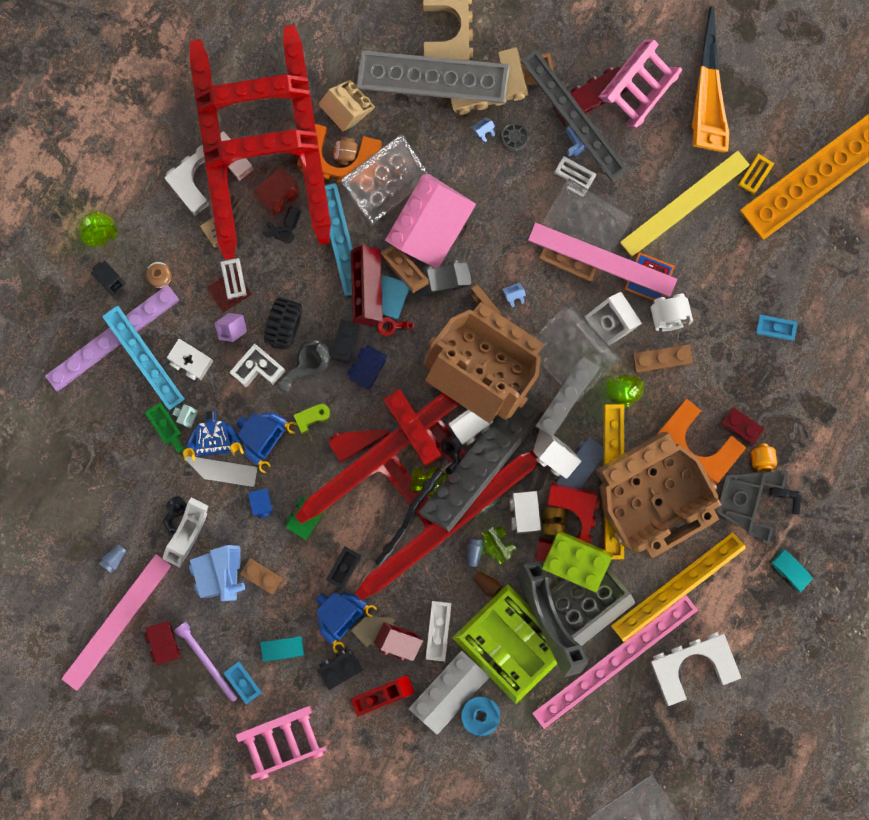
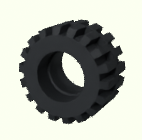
[264,297,302,349]

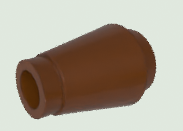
[473,571,502,598]

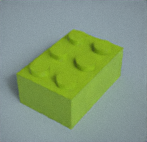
[542,530,612,593]

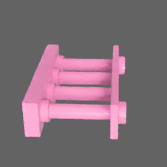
[598,39,682,128]
[236,706,327,781]

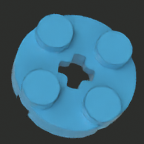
[461,697,500,736]

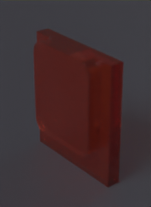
[207,269,252,313]

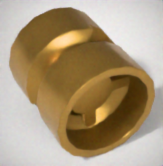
[541,507,568,536]

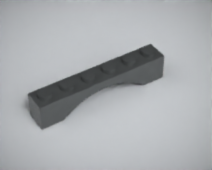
[517,561,588,677]

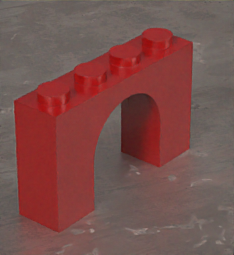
[383,389,441,469]
[535,482,600,562]

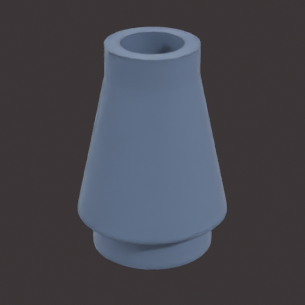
[466,538,485,567]
[99,544,127,574]

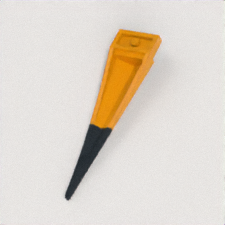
[692,6,729,153]

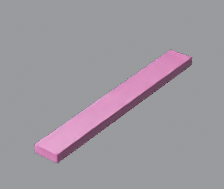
[528,222,677,297]
[62,554,172,691]

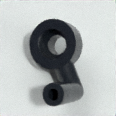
[441,435,461,475]
[769,486,802,515]
[163,496,187,535]

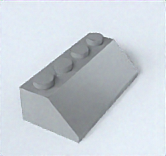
[409,650,490,735]

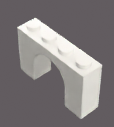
[164,131,254,216]
[650,632,741,706]

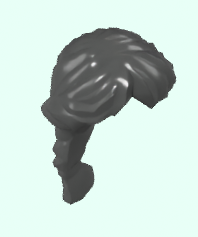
[278,339,330,392]

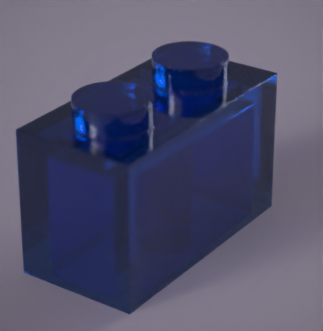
[347,345,388,391]

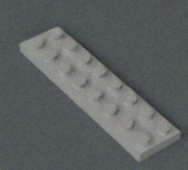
[357,51,510,104]

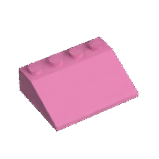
[385,174,476,268]

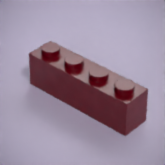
[553,66,629,126]
[351,245,383,327]

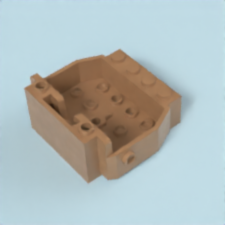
[424,302,545,424]
[596,432,722,559]

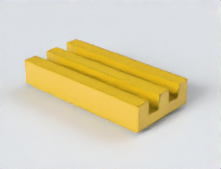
[738,153,775,196]

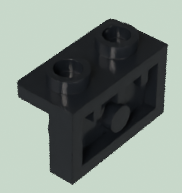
[317,649,363,690]

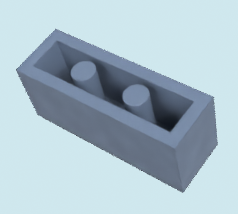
[554,437,603,488]

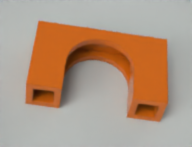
[297,124,382,189]
[656,399,746,484]

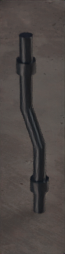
[375,468,443,566]

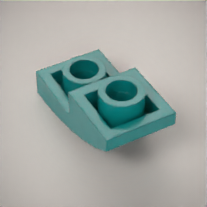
[771,549,813,592]
[260,636,304,662]

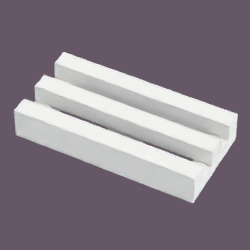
[554,156,596,192]
[220,258,247,300]

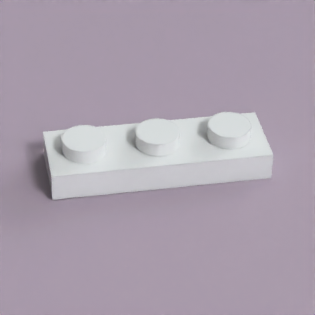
[426,601,451,662]

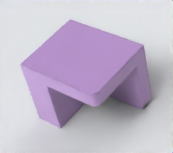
[214,313,247,342]

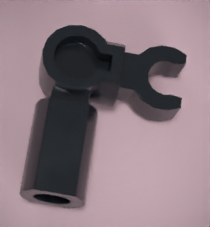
[262,206,301,244]

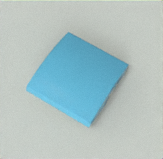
[381,275,409,320]

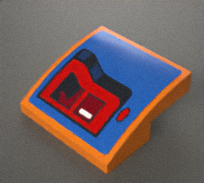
[625,252,675,301]

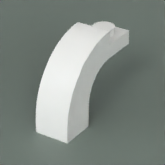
[163,497,208,568]

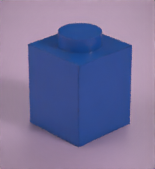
[248,488,273,519]

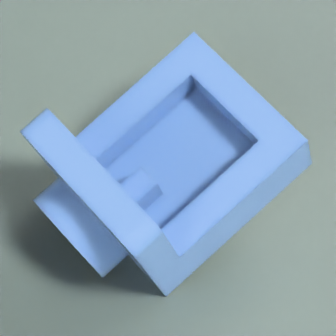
[566,127,585,157]

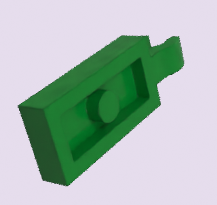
[145,402,185,453]

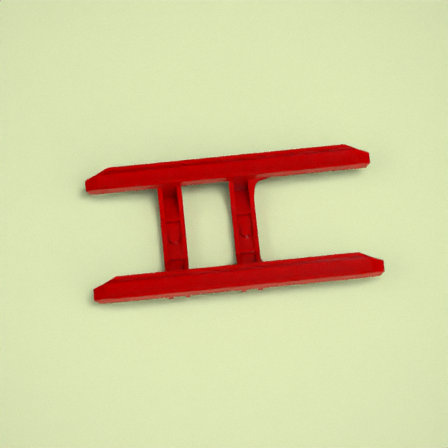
[190,24,331,260]
[295,393,538,600]

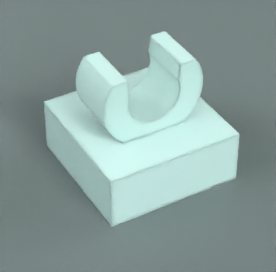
[172,404,198,429]

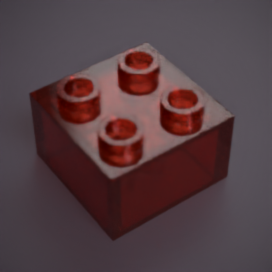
[253,167,299,216]

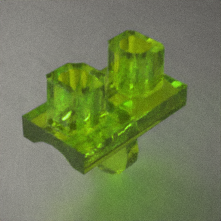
[410,467,448,497]
[482,527,516,564]

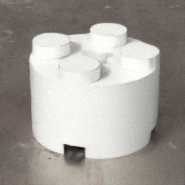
[651,294,693,331]

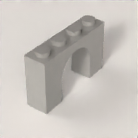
[536,357,600,437]

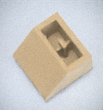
[318,80,375,131]

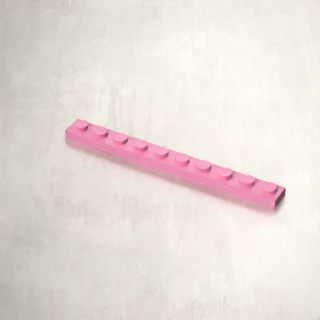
[532,595,698,729]

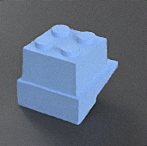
[189,545,245,602]

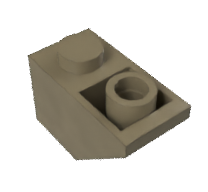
[351,617,395,648]

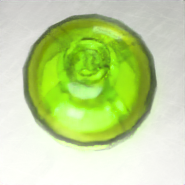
[78,211,118,247]
[606,376,644,407]

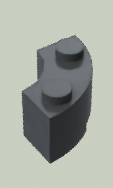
[418,260,472,296]

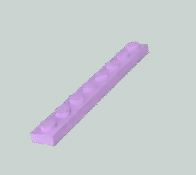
[45,285,180,392]

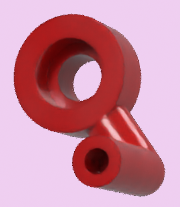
[376,317,414,336]

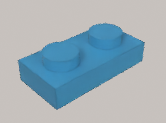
[756,315,798,341]
[224,661,263,705]

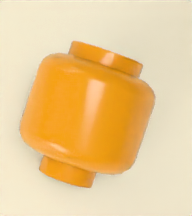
[751,443,777,472]

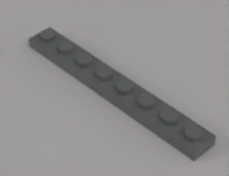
[521,50,627,182]

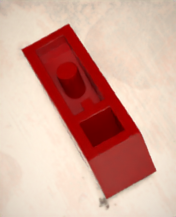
[328,429,390,463]
[350,675,415,717]

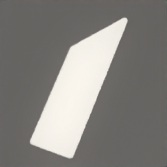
[186,456,257,487]

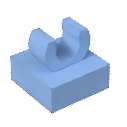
[471,117,495,142]
[502,283,526,307]

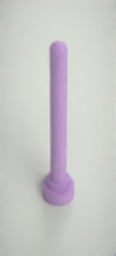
[174,622,237,702]

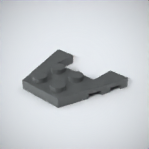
[717,471,788,545]

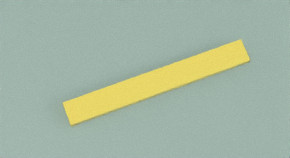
[620,151,750,258]

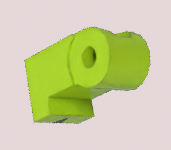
[294,404,330,434]

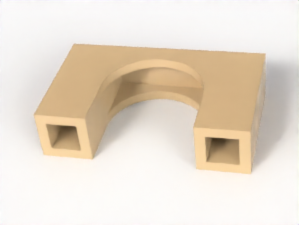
[423,0,473,60]
[451,47,529,115]

